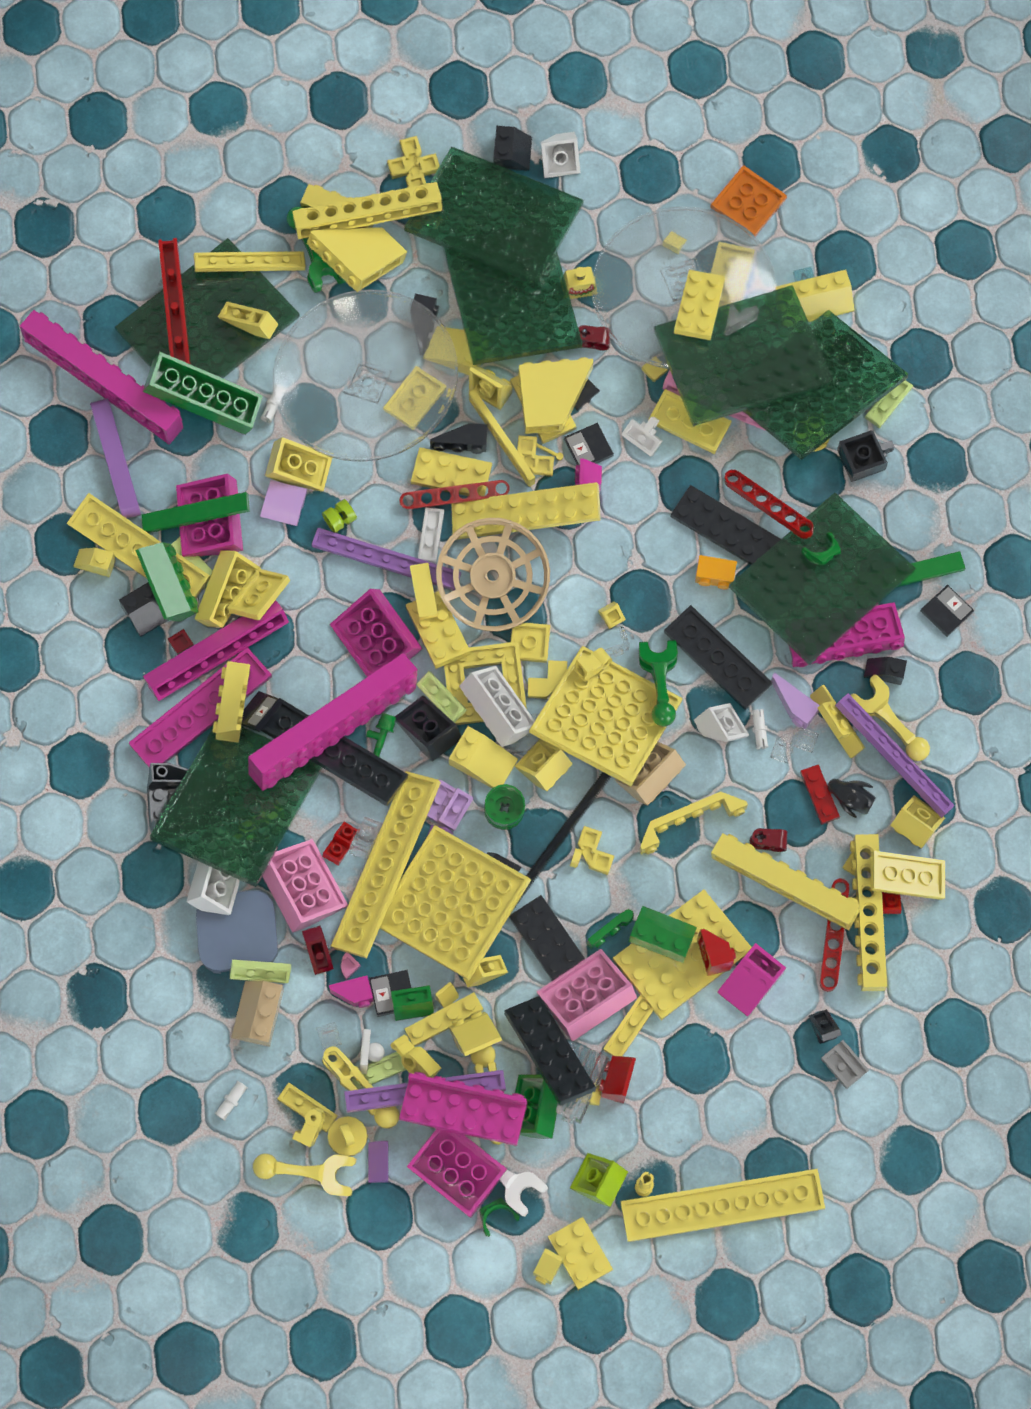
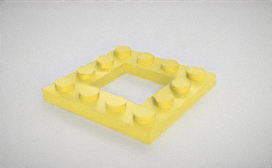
[444,641,527,725]

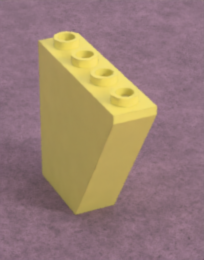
[307,227,407,292]
[518,357,593,434]

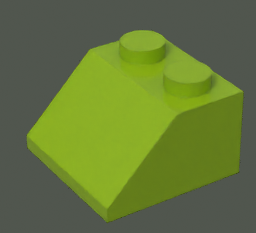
[570,1153,628,1207]

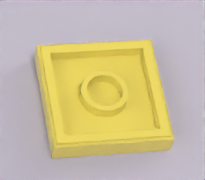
[511,623,550,663]

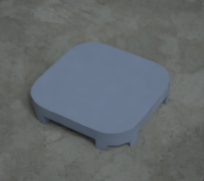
[196,890,278,974]

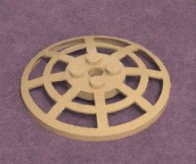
[436,518,550,632]

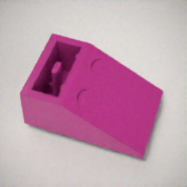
[717,943,786,1017]

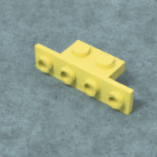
[810,685,865,758]

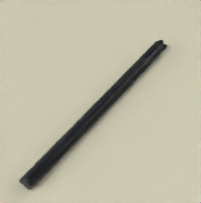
[511,772,611,913]

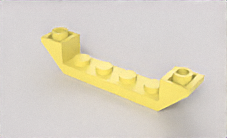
[640,792,748,854]

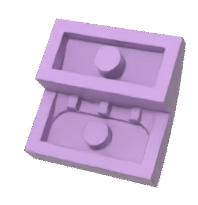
[260,480,308,526]
[427,779,474,831]

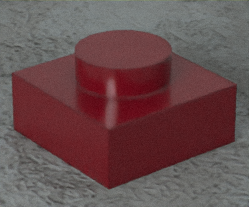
[168,629,194,655]

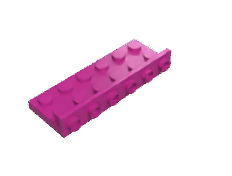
[783,602,905,667]
[399,1072,527,1146]

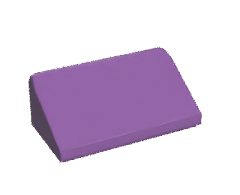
[368,1141,389,1183]

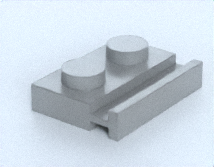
[821,1040,869,1089]

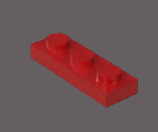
[800,764,840,825]

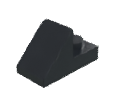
[808,1009,841,1044]

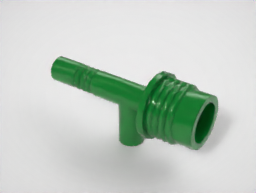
[366,713,396,757]

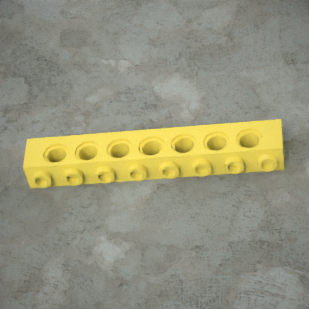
[292,182,442,239]
[850,834,887,991]

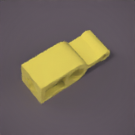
[390,1035,441,1078]

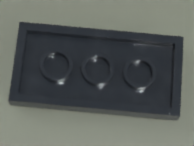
[509,895,585,981]

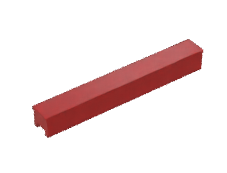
[158,238,191,365]

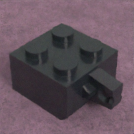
[837,430,895,482]

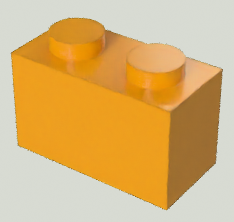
[695,555,737,589]

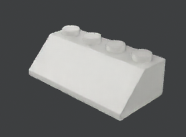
[459,666,535,747]
[186,829,249,915]

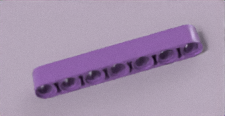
[90,398,141,519]

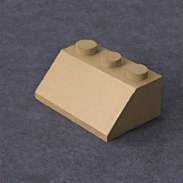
[615,742,686,806]
[231,981,284,1047]

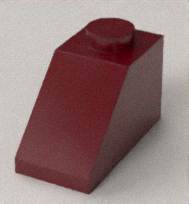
[302,925,334,975]

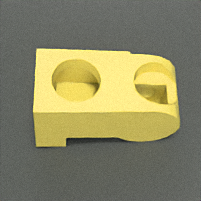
[574,648,612,682]
[292,1108,326,1147]

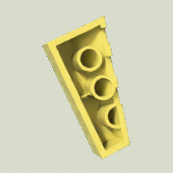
[195,550,261,628]
[213,661,250,743]

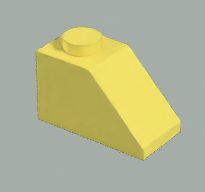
[74,548,116,577]
[463,955,508,987]
[533,1248,563,1285]

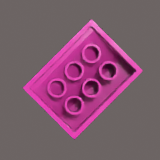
[176,473,243,557]
[330,588,423,677]
[407,1128,507,1218]

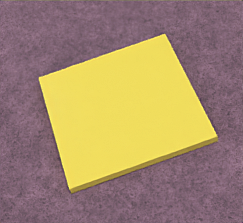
[529,646,683,786]
[380,825,531,980]

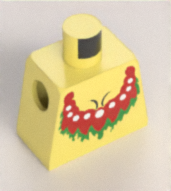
[560,267,598,300]

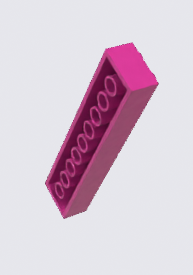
[20,310,183,445]
[248,653,418,791]

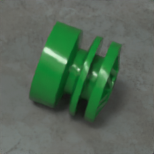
[484,784,525,830]

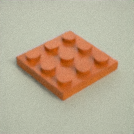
[710,165,787,238]

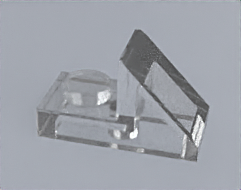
[724,303,759,336]

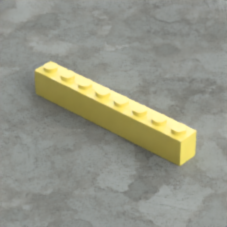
[711,833,860,930]

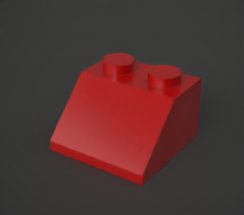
[697,929,736,976]
[599,1056,636,1103]

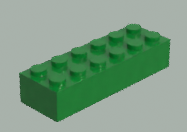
[143,352,263,435]

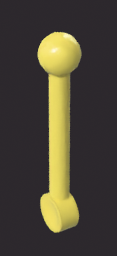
[536,443,563,461]

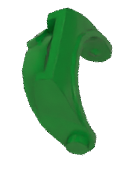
[801,532,841,565]
[479,1198,520,1237]

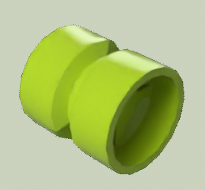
[322,499,357,533]

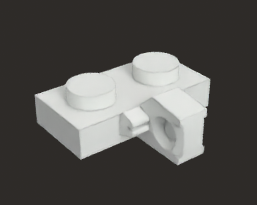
[621,416,663,456]

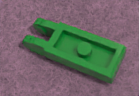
[587,909,634,950]

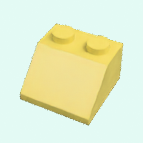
[515,739,572,791]
[890,795,945,849]

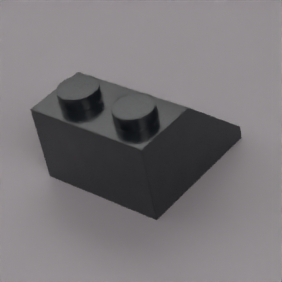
[493,125,532,171]
[119,582,169,637]

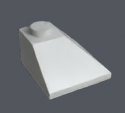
[541,132,580,178]
[694,703,749,742]

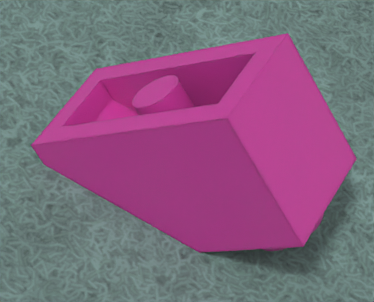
[329,976,373,1008]

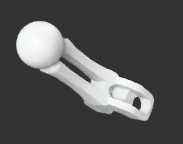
[464,1134,548,1217]

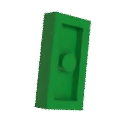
[391,985,434,1021]

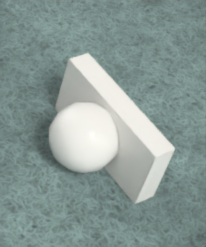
[359,1029,385,1074]

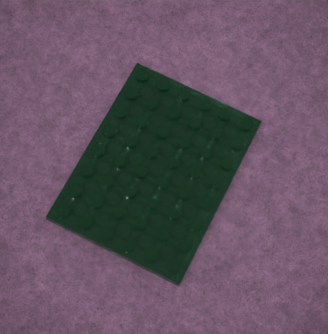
[404,146,584,286]
[442,223,582,365]
[115,238,300,378]
[653,285,833,426]
[722,310,908,460]
[729,493,916,665]
[150,720,322,887]

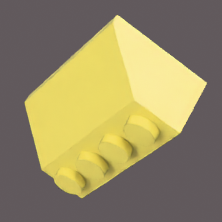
[773,270,854,328]

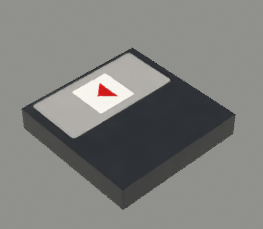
[564,422,614,465]
[920,584,975,637]
[241,691,283,732]
[369,970,411,1017]

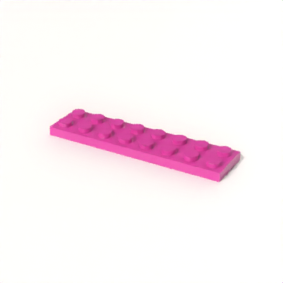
[129,648,272,768]

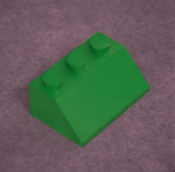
[628,906,697,963]
[515,1074,559,1139]

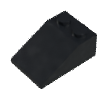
[395,695,461,762]

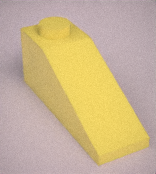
[218,302,278,339]

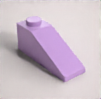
[771,673,820,729]

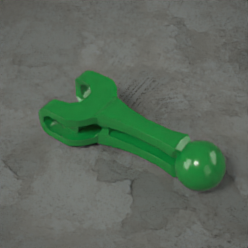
[287,206,346,293]
[638,640,678,727]

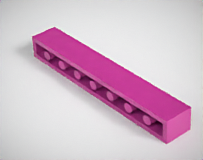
[143,600,289,701]

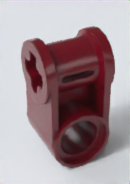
[575,325,611,351]
[749,828,788,852]

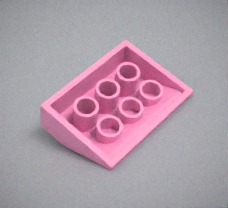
[257,839,348,933]
[537,949,637,1042]

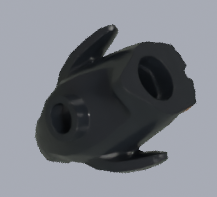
[827,779,876,818]

